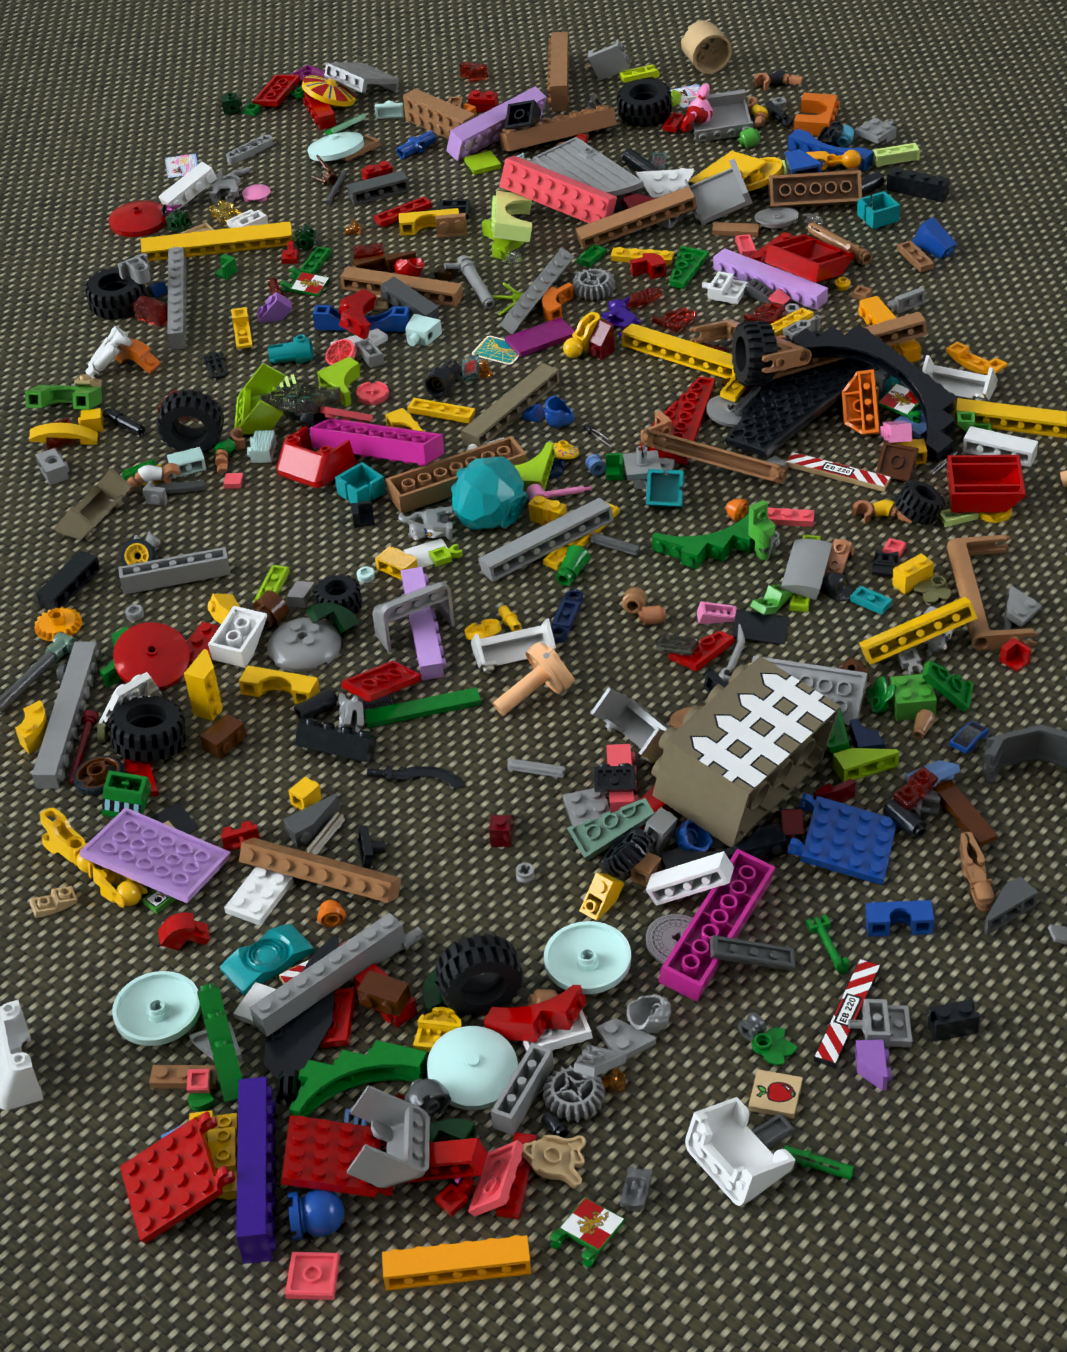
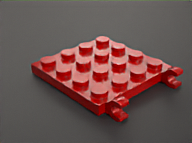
[120,1111,235,1244]
[281,1115,395,1198]

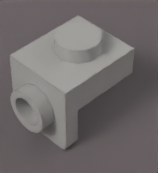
[143,480,168,506]

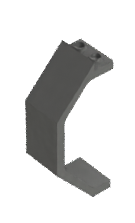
[983,724,1067,785]

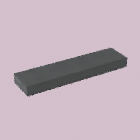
[710,935,795,971]

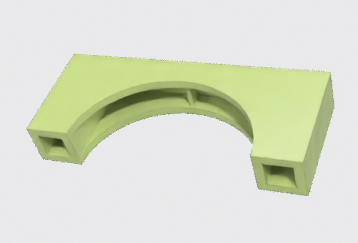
[491,190,532,242]

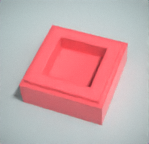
[768,288,791,309]
[223,473,244,489]
[883,538,907,558]
[186,1069,212,1093]

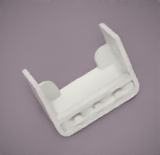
[922,355,998,402]
[471,618,556,672]

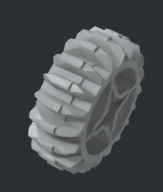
[573,268,615,301]
[543,1064,605,1123]

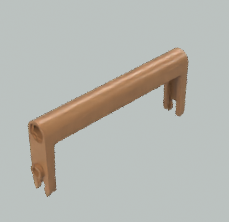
[690,319,812,373]
[641,428,788,484]
[947,535,1039,650]

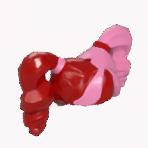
[680,83,713,133]

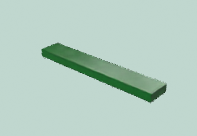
[364,687,481,728]

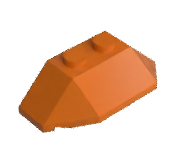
[842,369,880,435]

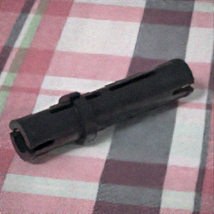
[103,408,145,436]

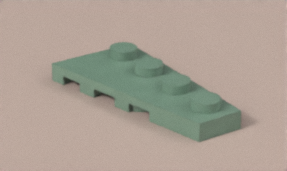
[567,798,655,861]

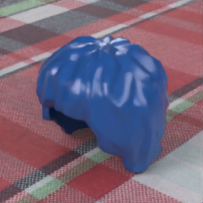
[544,395,575,429]
[675,820,713,852]

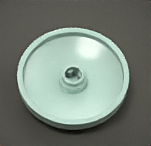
[308,132,364,161]
[544,921,631,994]
[112,971,201,1046]
[427,1026,518,1110]

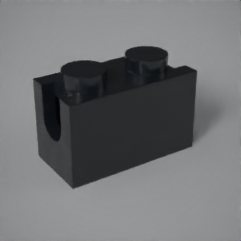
[928,999,980,1042]

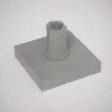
[623,445,662,481]

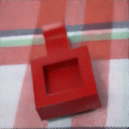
[281,241,299,264]
[434,1177,476,1217]

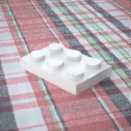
[224,867,294,926]

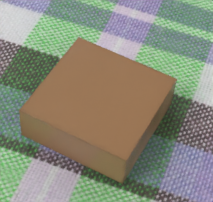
[851,285,873,300]

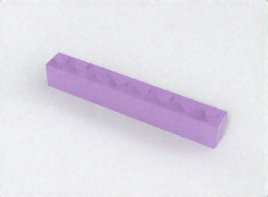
[713,248,828,310]
[401,567,447,680]

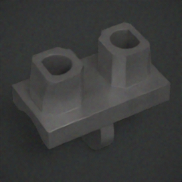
[620,1166,653,1212]

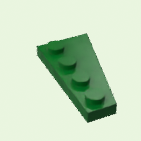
[669,245,709,289]

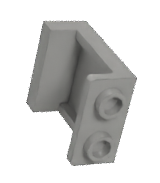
[588,39,631,81]

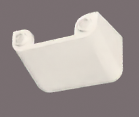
[0,1000,44,1110]
[685,1097,796,1206]

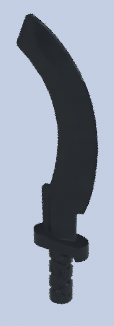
[367,765,465,789]

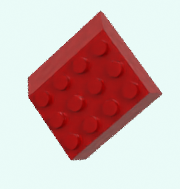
[765,234,855,283]
[946,455,1026,513]

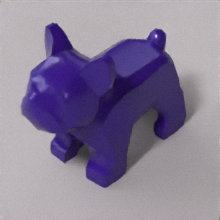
[602,297,641,338]

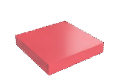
[285,1252,341,1300]

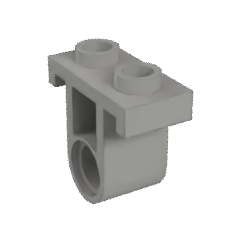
[117,253,151,284]

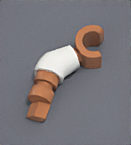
[126,463,182,493]

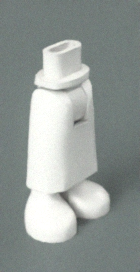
[85,326,133,377]

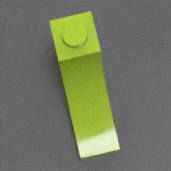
[482,219,525,261]
[317,357,361,407]
[514,442,556,492]

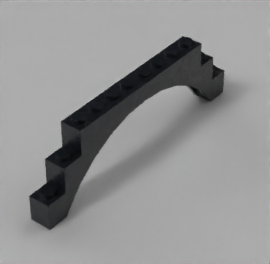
[791,324,957,463]

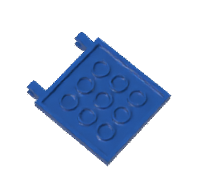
[787,793,896,885]

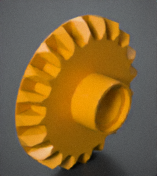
[34,606,82,641]

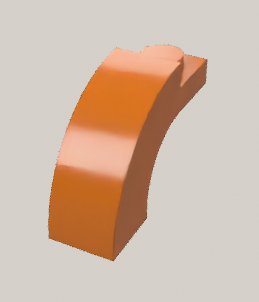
[542,282,574,322]
[115,339,161,374]

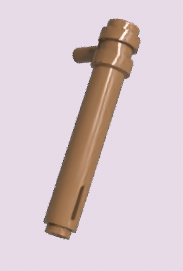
[807,222,872,265]

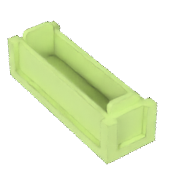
[873,143,920,168]

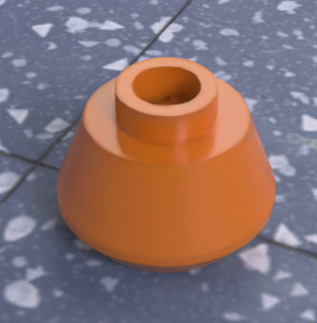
[726,499,748,522]
[317,900,346,927]

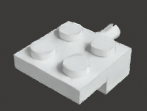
[226,209,268,228]
[702,271,748,304]

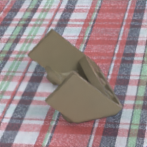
[54,468,132,540]

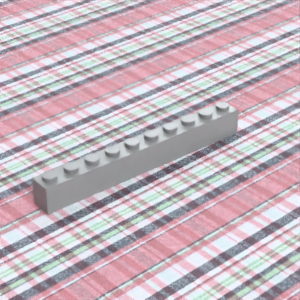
[167,247,187,350]
[32,642,102,789]

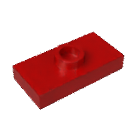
[663,112,686,133]

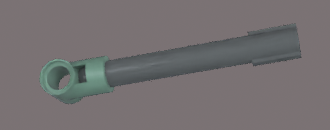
[0,632,78,714]

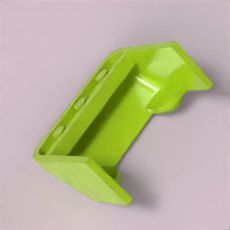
[235,363,286,435]

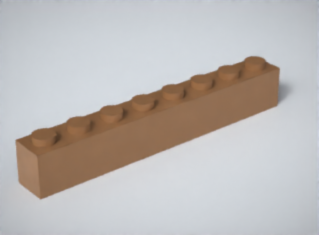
[575,186,697,251]
[340,266,463,307]
[239,838,401,903]

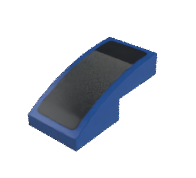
[949,721,989,753]

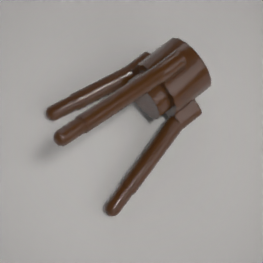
[311,155,338,185]

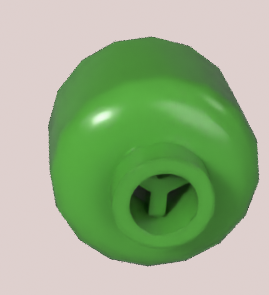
[738,127,761,149]

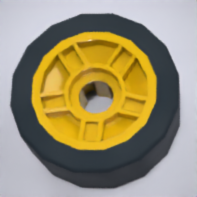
[120,539,157,566]

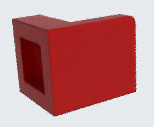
[1000,638,1032,672]

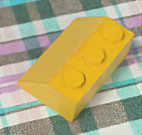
[184,649,223,721]

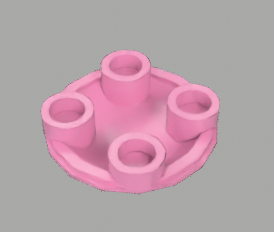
[242,184,271,202]

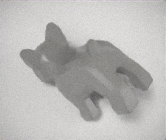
[338,692,364,732]

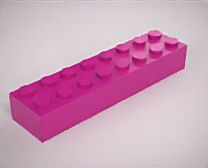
[310,418,444,466]
[658,849,775,1002]

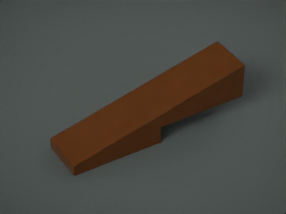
[352,251,416,273]
[933,780,998,847]

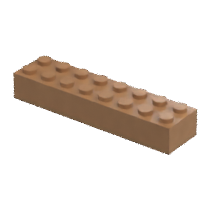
[548,32,569,112]
[498,105,617,151]
[386,436,527,513]

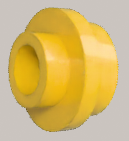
[835,277,851,291]

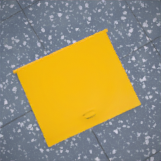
[689,150,767,184]

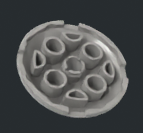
[267,617,342,672]

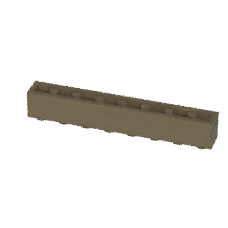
[461,363,560,447]

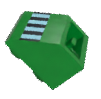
[102,770,152,818]

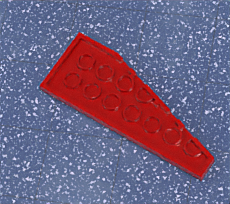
[639,376,716,464]

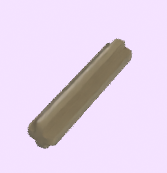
[305,812,345,855]

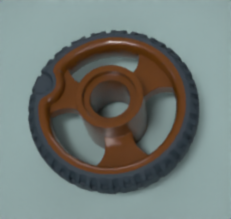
[73,755,125,796]

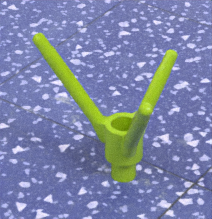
[492,282,524,316]

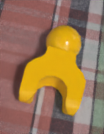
[563,312,601,358]

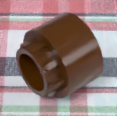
[253,590,289,627]

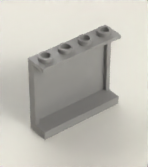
[324,62,399,93]
[688,89,753,143]
[684,158,752,225]

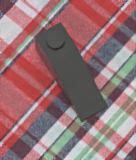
[283,793,340,848]
[984,876,1038,935]

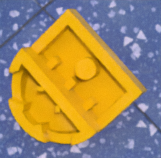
[413,1007,462,1053]

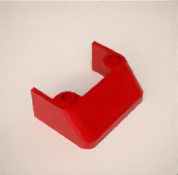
[277,426,356,488]

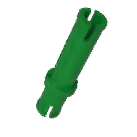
[784,1145,855,1181]

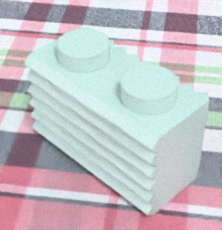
[247,430,276,463]
[167,447,206,479]

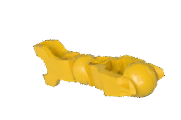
[40,808,148,908]

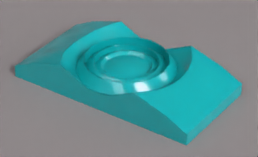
[220,924,315,995]

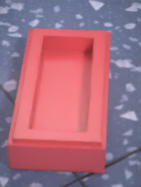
[735,234,756,257]

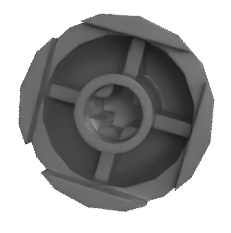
[404,1079,451,1119]

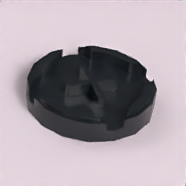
[818,121,843,145]

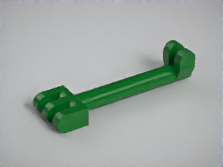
[805,914,849,975]

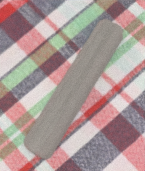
[507,759,566,778]

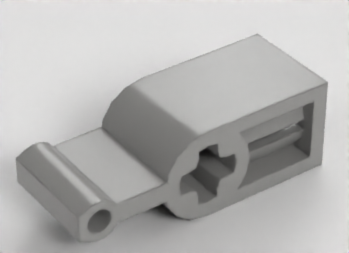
[783,315,820,342]

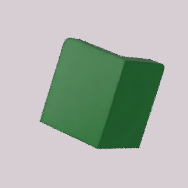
[215,254,238,280]
[606,453,624,481]

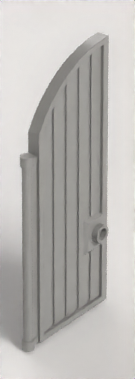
[527,137,644,196]

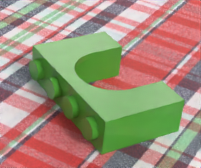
[25,385,102,410]

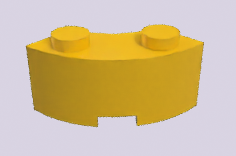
[15,700,48,754]

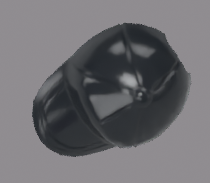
[820,572,856,601]

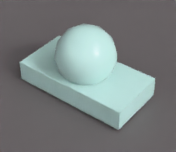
[375,100,404,119]

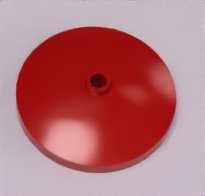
[109,200,167,237]
[113,622,190,691]

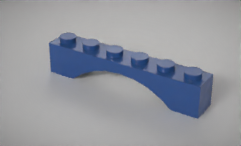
[788,129,874,172]
[313,305,410,332]

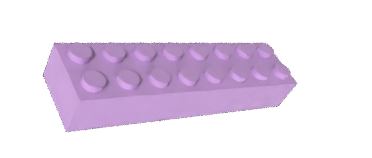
[446,86,546,162]

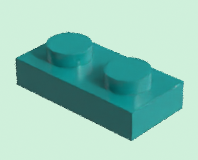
[850,585,893,615]

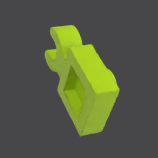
[428,544,463,567]

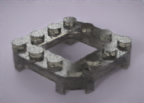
[260,384,341,415]

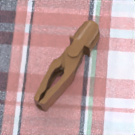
[959,832,995,913]

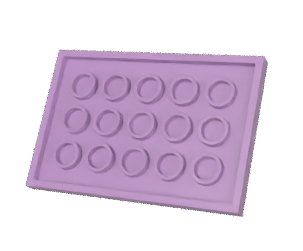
[80,807,231,903]

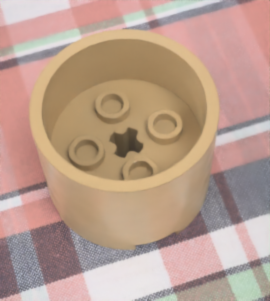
[681,20,732,74]

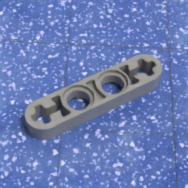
[226,135,273,164]

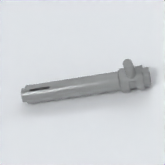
[444,255,495,309]

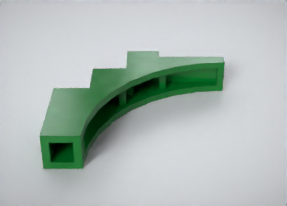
[652,513,755,569]
[197,983,242,1102]
[289,1040,427,1117]

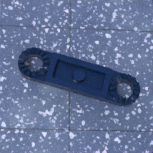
[551,589,584,643]

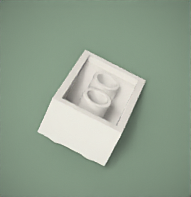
[208,606,267,668]

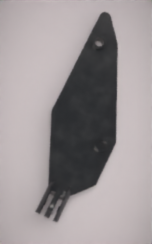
[263,936,339,1104]

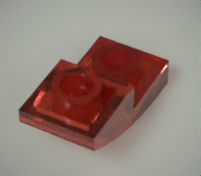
[893,766,938,810]

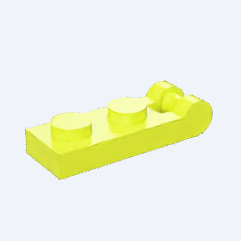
[619,65,660,83]

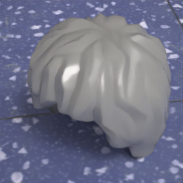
[627,994,672,1034]

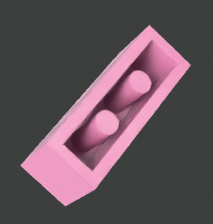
[880,421,912,443]

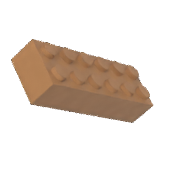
[403,89,475,139]
[768,170,862,208]

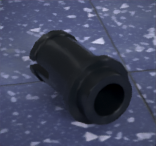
[541,1111,569,1138]

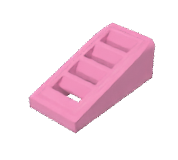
[697,601,737,624]

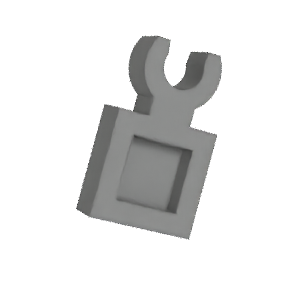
[896,648,923,675]

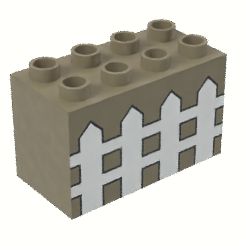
[651,656,840,847]

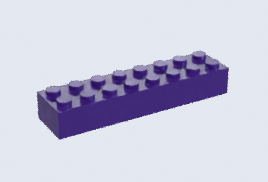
[236,1077,277,1264]

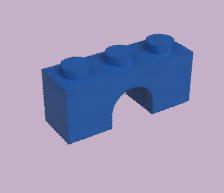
[865,900,934,937]

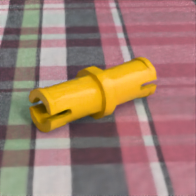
[498,605,522,632]

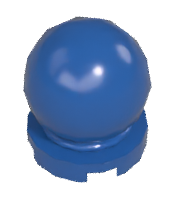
[288,1189,345,1241]

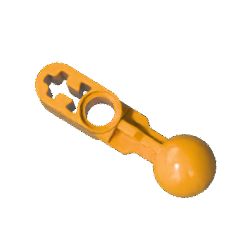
[806,149,861,170]

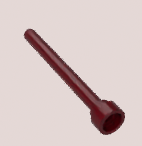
[69,710,99,785]

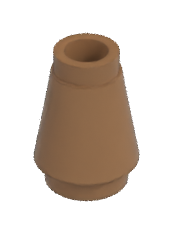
[912,709,935,739]

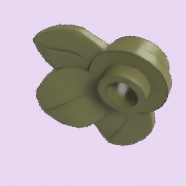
[914,575,951,604]

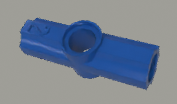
[396,130,437,159]

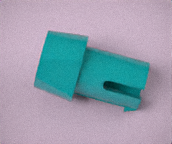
[268,334,314,364]

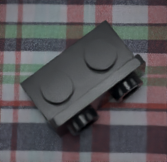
[594,763,636,792]

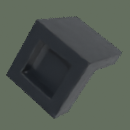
[350,501,375,528]

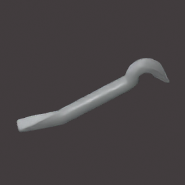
[719,624,745,682]

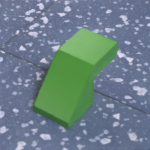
[957,411,992,433]
[750,584,793,615]

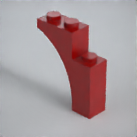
[338,289,377,340]
[484,985,586,1042]

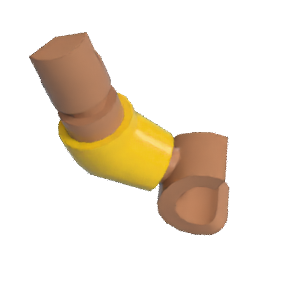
[747,97,768,127]
[852,499,913,524]

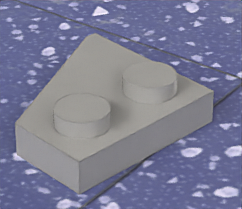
[1005,586,1042,627]
[596,1018,656,1060]

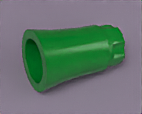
[556,545,591,586]

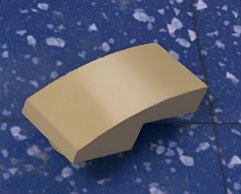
[74,374,102,387]
[30,886,78,918]

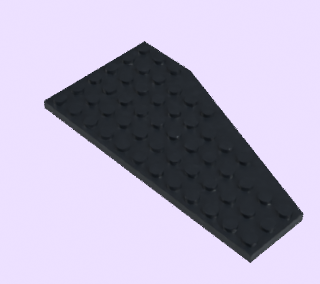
[725,331,880,457]

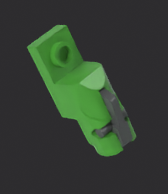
[748,500,776,561]

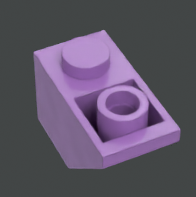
[257,292,292,323]
[855,1040,892,1091]

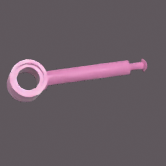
[526,484,592,502]

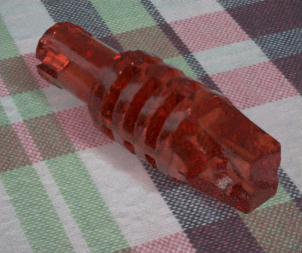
[623,287,662,308]

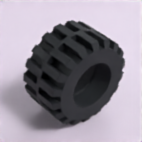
[895,480,945,525]
[314,574,362,620]

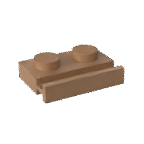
[435,213,468,238]

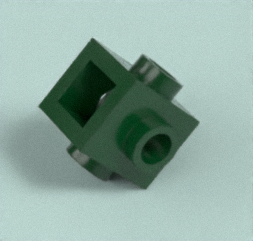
[220,93,242,114]
[165,210,192,233]
[294,223,317,251]

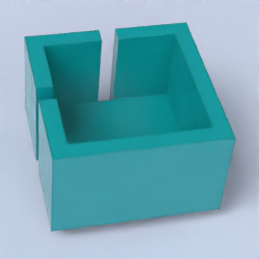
[857,191,900,229]
[335,462,386,503]
[646,469,685,508]

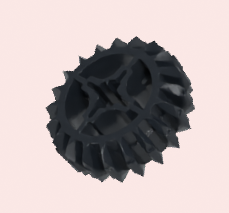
[601,828,653,878]

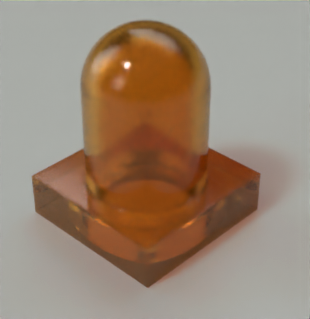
[344,218,361,235]
[477,359,493,379]
[601,1067,626,1092]

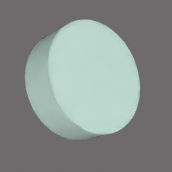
[357,566,375,583]

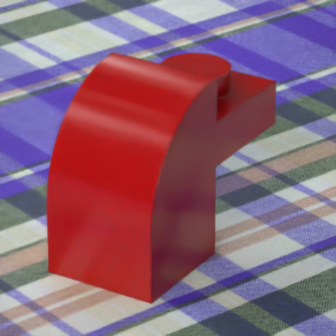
[630,253,666,279]
[158,912,210,951]

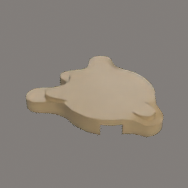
[521,1134,586,1189]

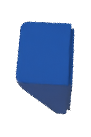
[146,281,168,297]
[521,404,545,422]

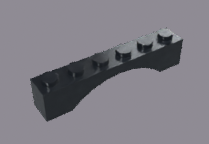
[660,822,787,871]

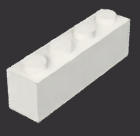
[158,162,217,210]
[963,426,1038,467]
[646,851,734,906]

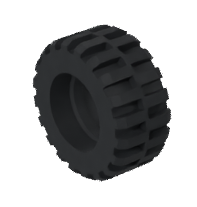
[617,78,672,127]
[85,267,147,320]
[732,321,778,386]
[157,389,224,454]
[109,696,186,763]
[435,934,524,1016]

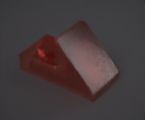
[460,62,488,83]

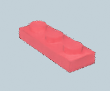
[320,406,373,423]
[768,507,815,527]

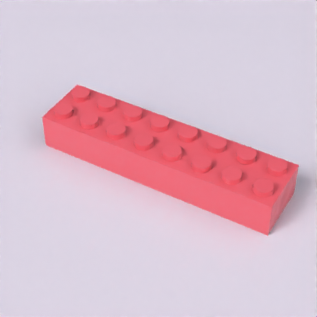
[499,156,617,223]

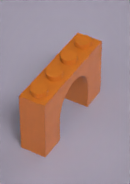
[794,93,840,136]

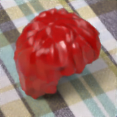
[394,258,425,277]

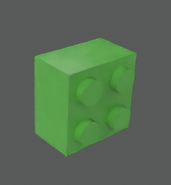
[889,674,937,721]

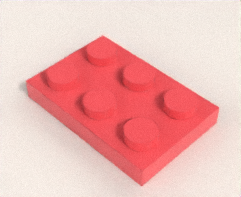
[468,1140,524,1217]

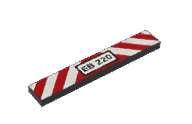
[814,959,881,1068]

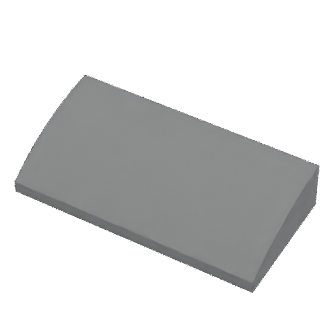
[780,539,833,600]

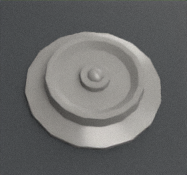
[754,207,799,228]

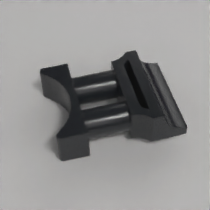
[871,549,899,577]

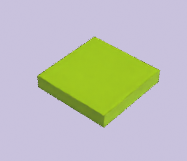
[464,151,501,175]

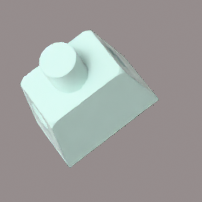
[405,314,442,346]

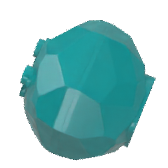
[451,456,528,530]

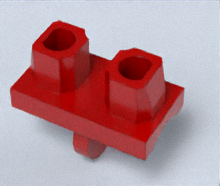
[221,820,260,851]

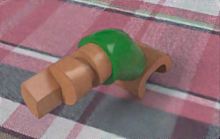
[214,428,246,474]

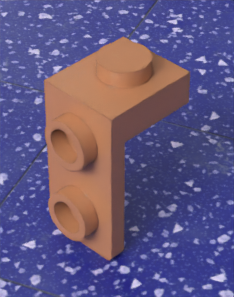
[640,411,672,440]
[825,538,855,574]

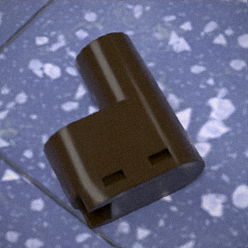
[434,260,457,281]

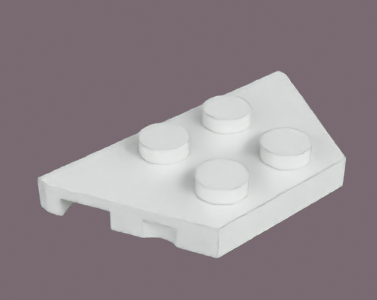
[636,168,694,198]

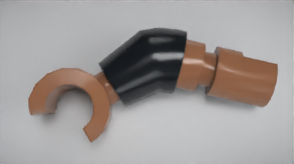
[754,71,803,91]

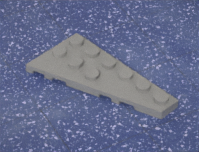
[751,656,868,727]

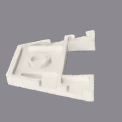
[97,672,163,729]

